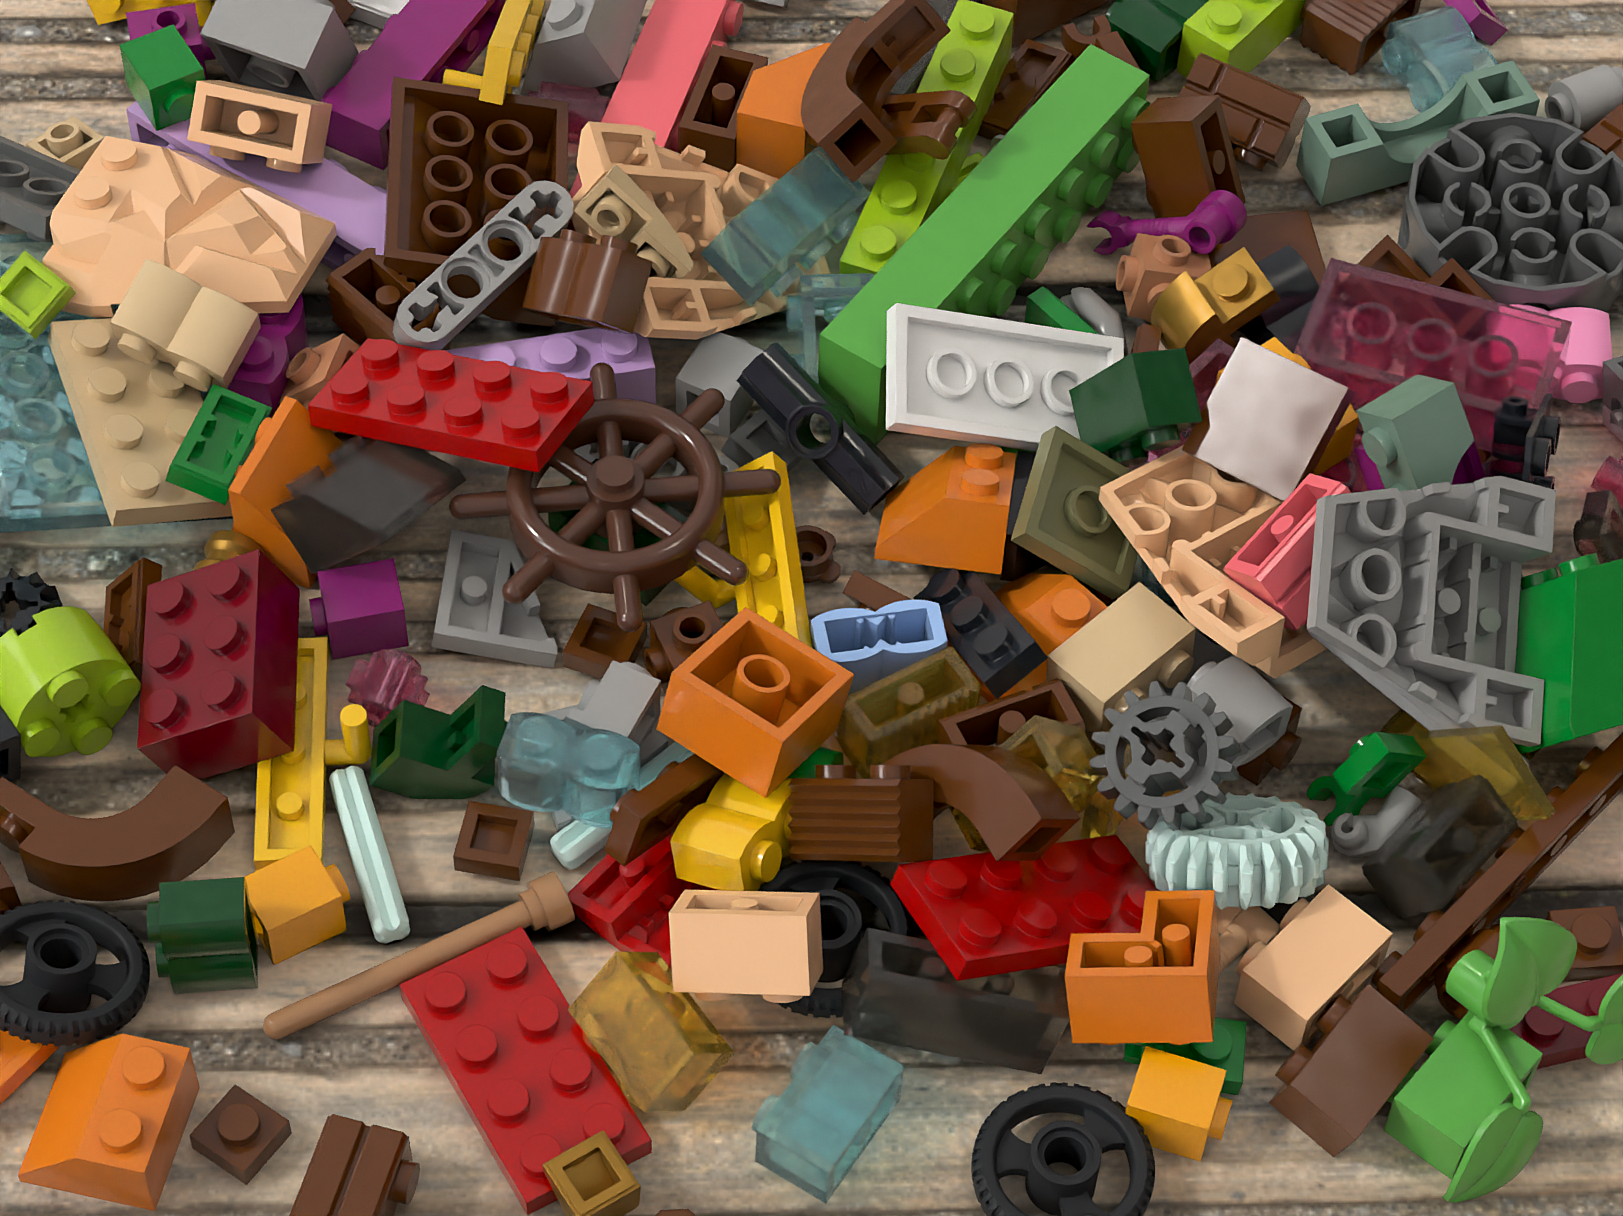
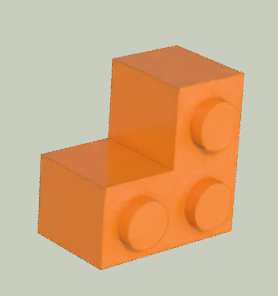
[1065,890,1221,1045]

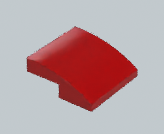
[567,833,717,985]

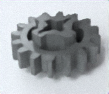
[1090,681,1241,831]

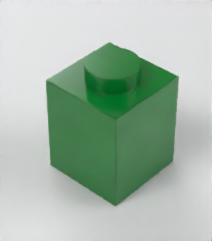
[119,24,205,131]

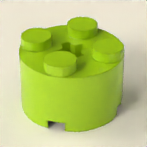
[0,606,141,757]

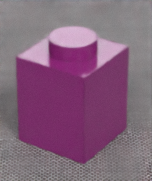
[309,558,409,660]

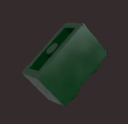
[1069,348,1202,467]

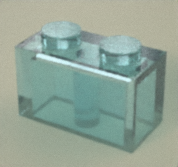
[752,1025,904,1204]

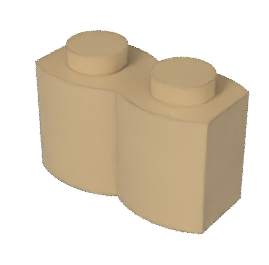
[110,259,261,391]

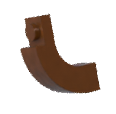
[801,0,951,183]
[882,744,1080,861]
[0,765,235,901]

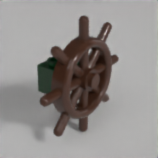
[449,362,781,632]

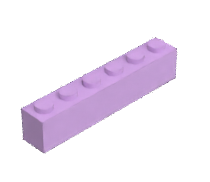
[126,101,421,288]

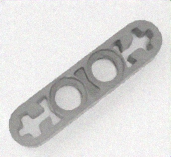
[393,180,574,350]

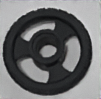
[758,860,915,1018]
[0,900,150,1046]
[971,1082,1155,1216]

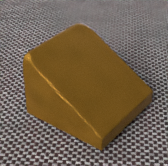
[542,1130,641,1216]

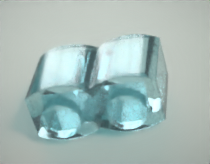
[1382,5,1498,113]
[497,712,640,828]

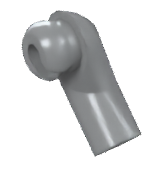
[1060,287,1128,357]
[1331,786,1423,858]

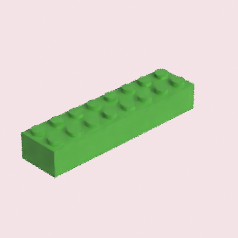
[818,44,1150,446]

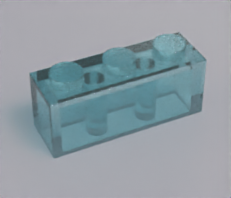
[700,146,870,306]

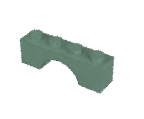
[1296,60,1540,206]
[1356,374,1523,591]

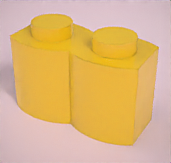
[670,773,792,891]

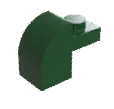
[369,685,510,799]

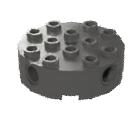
[1397,112,1623,332]

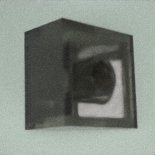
[271,435,466,574]

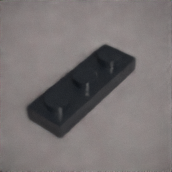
[913,568,1048,699]

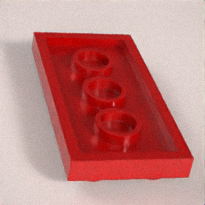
[308,338,594,473]
[890,835,1159,981]
[400,926,652,1215]

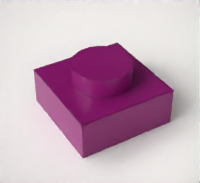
[1443,0,1508,45]

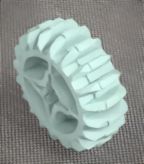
[1145,792,1329,911]

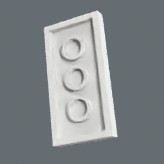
[886,303,1124,452]

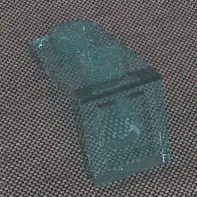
[786,273,874,384]

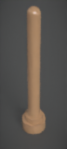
[263,871,575,1040]

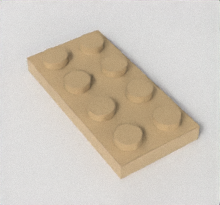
[47,318,233,527]

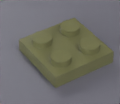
[1011,426,1138,599]

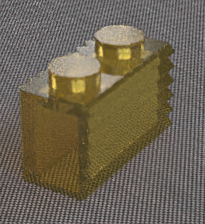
[836,646,981,779]

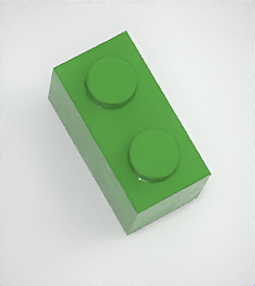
[1383,1011,1543,1180]

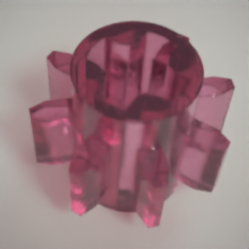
[345,648,430,728]

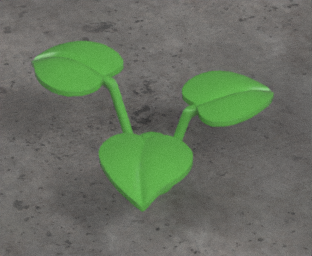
[1442,917,1623,1203]

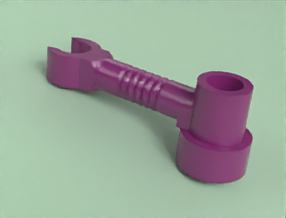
[1087,190,1247,255]

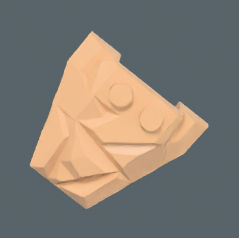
[571,121,835,340]
[42,136,337,318]
[1099,445,1327,678]

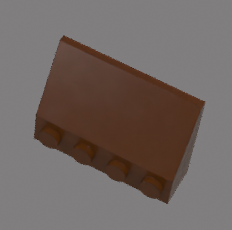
[383,77,569,327]

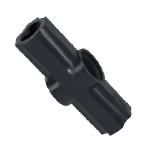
[736,342,905,515]

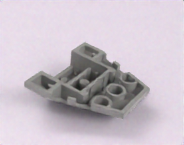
[1307,476,1556,747]

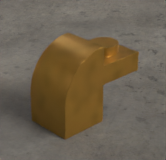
[1151,247,1281,388]

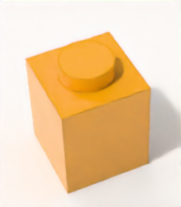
[244,845,351,965]
[1125,1046,1233,1162]

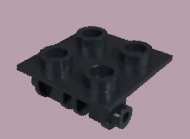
[1489,393,1561,489]

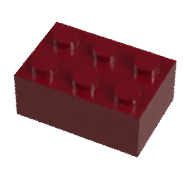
[137,549,300,780]

